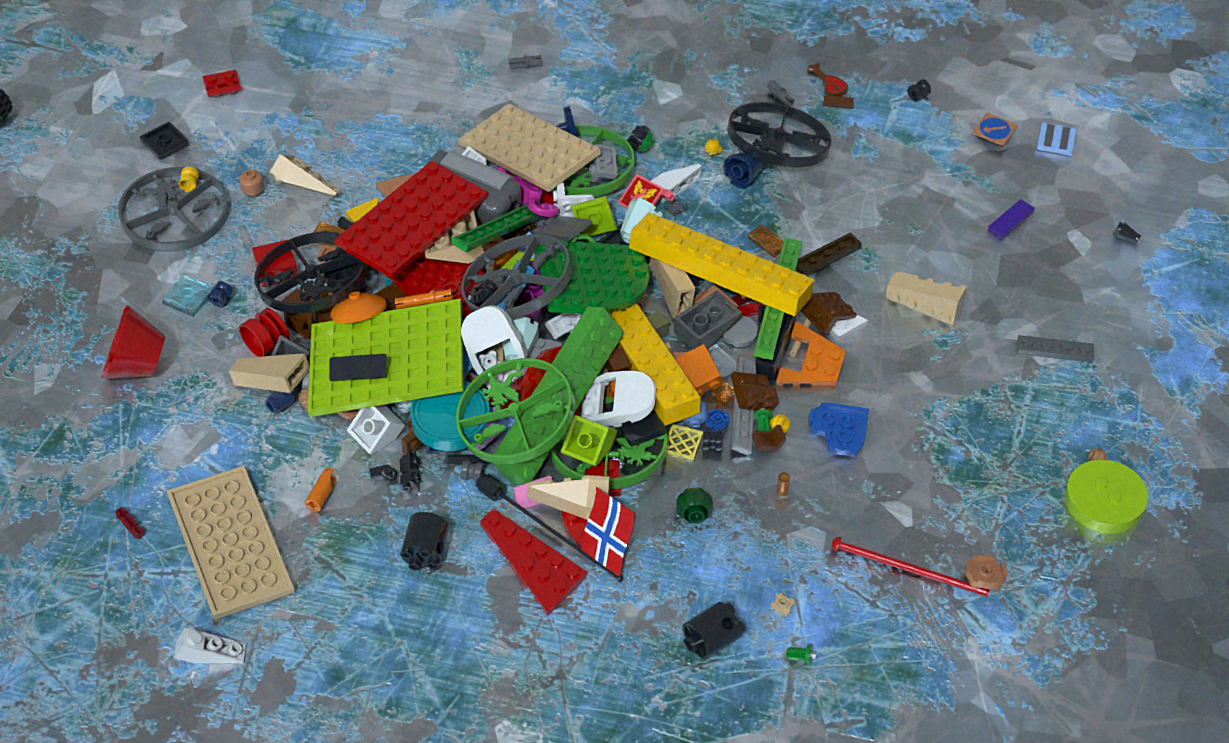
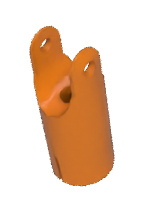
[304,467,336,512]

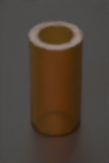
[776,472,790,496]

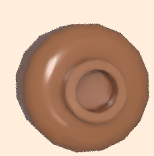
[239,170,264,196]

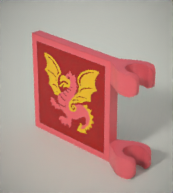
[617,174,675,209]

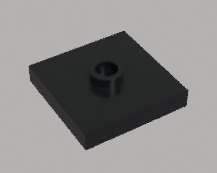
[139,121,189,160]

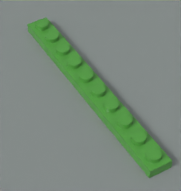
[754,238,803,360]

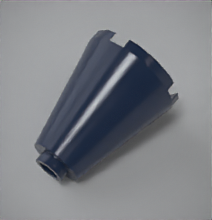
[723,147,766,188]

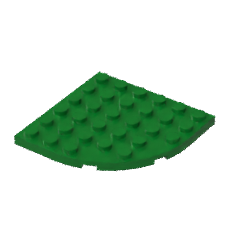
[534,240,649,314]

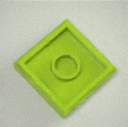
[571,196,617,236]

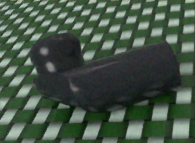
[369,465,398,481]

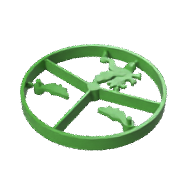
[550,126,635,197]
[456,358,575,464]
[550,397,667,489]

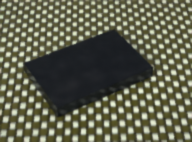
[605,401,666,447]

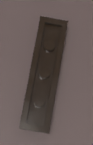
[796,232,862,276]

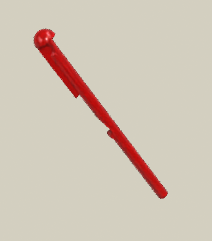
[831,537,990,597]

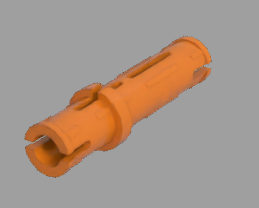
[395,289,454,309]

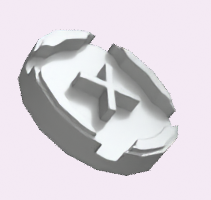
[721,315,758,347]

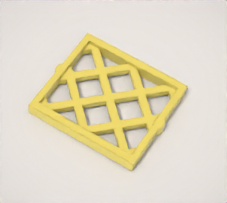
[666,424,703,461]

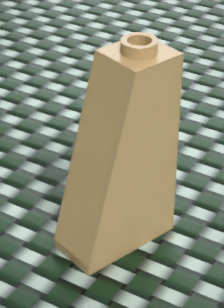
[650,257,695,319]
[228,354,310,393]

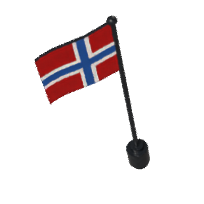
[475,473,636,582]

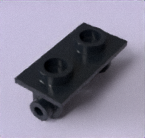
[399,449,421,492]

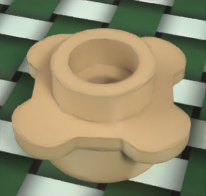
[771,593,795,615]

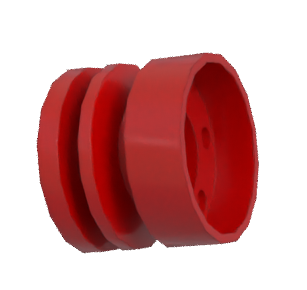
[239,307,290,357]

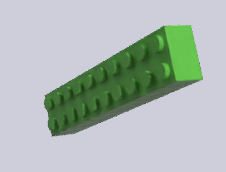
[493,307,624,485]

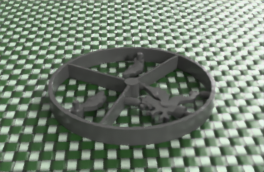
[118,167,229,251]
[461,234,573,319]

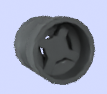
[460,460,485,482]

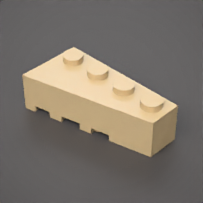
[885,271,967,325]

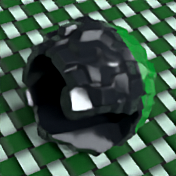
[627,125,654,152]

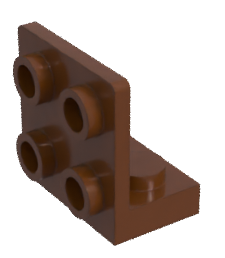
[800,292,857,335]

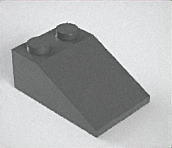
[531,216,593,242]
[674,291,742,349]

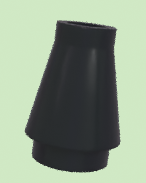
[1113,222,1141,245]

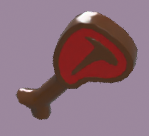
[808,63,848,97]

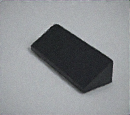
[329,354,389,381]

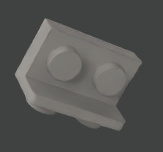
[589,144,618,182]

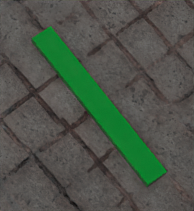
[451,204,540,253]

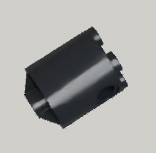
[400,512,449,571]
[682,602,745,660]

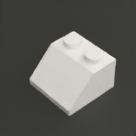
[347,404,405,455]

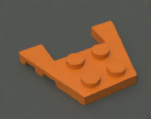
[776,322,846,386]

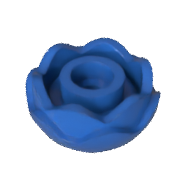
[705,409,730,431]

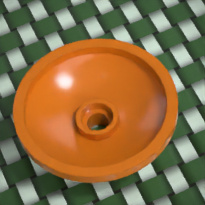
[330,292,387,323]

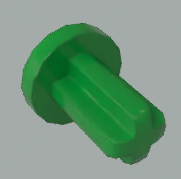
[753,408,773,431]
[786,644,817,666]

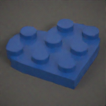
[808,403,869,457]

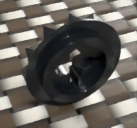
[468,279,495,304]

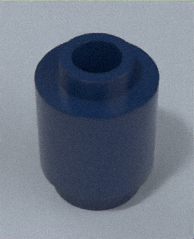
[265,390,295,413]

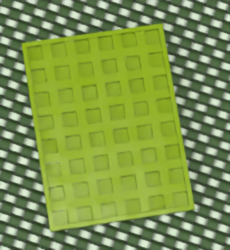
[308,299,464,417]

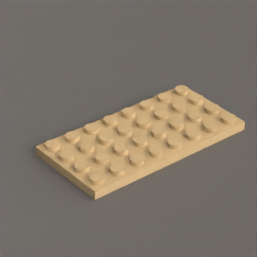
[458,104,601,192]
[166,466,295,620]

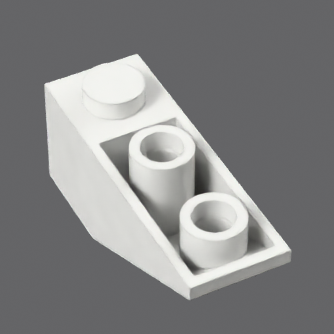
[174,628,246,663]

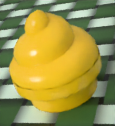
[704,138,723,156]
[769,414,790,433]

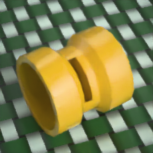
[179,167,199,192]

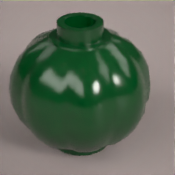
[676,487,713,523]

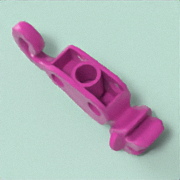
[496,167,559,217]

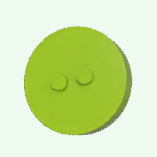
[1064,460,1148,534]

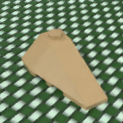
[270,154,343,196]
[528,475,609,519]

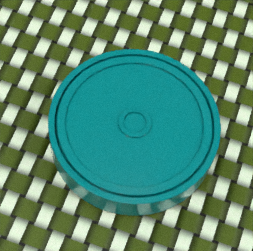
[410,381,490,451]

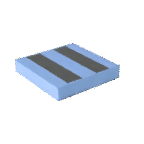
[1037,122,1076,156]

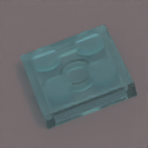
[162,275,214,317]

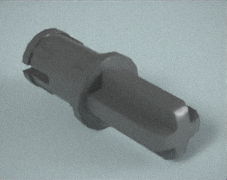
[508,55,542,68]
[767,80,795,107]

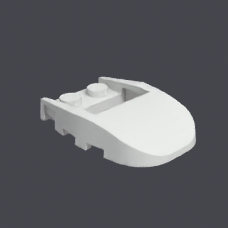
[461,305,528,389]
[581,371,656,427]

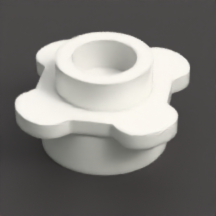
[478,350,500,371]

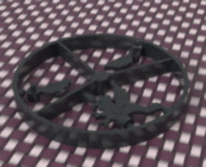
[727,102,831,168]
[254,232,368,313]

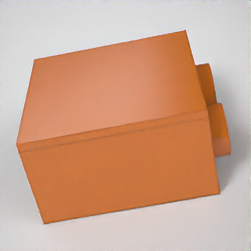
[675,344,724,397]

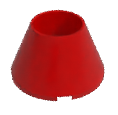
[101,305,166,379]

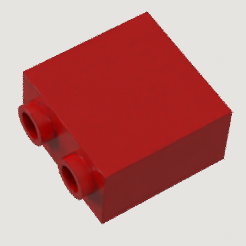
[252,239,298,287]

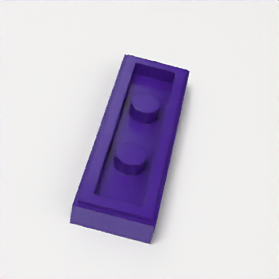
[987,199,1035,240]

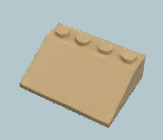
[425,210,484,263]

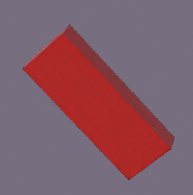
[737,302,765,317]

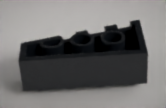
[755,306,795,381]

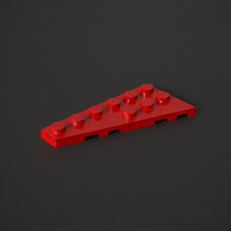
[480,508,587,617]

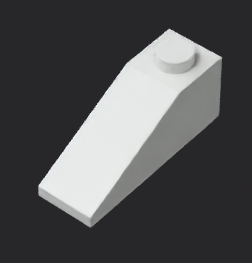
[651,164,702,205]

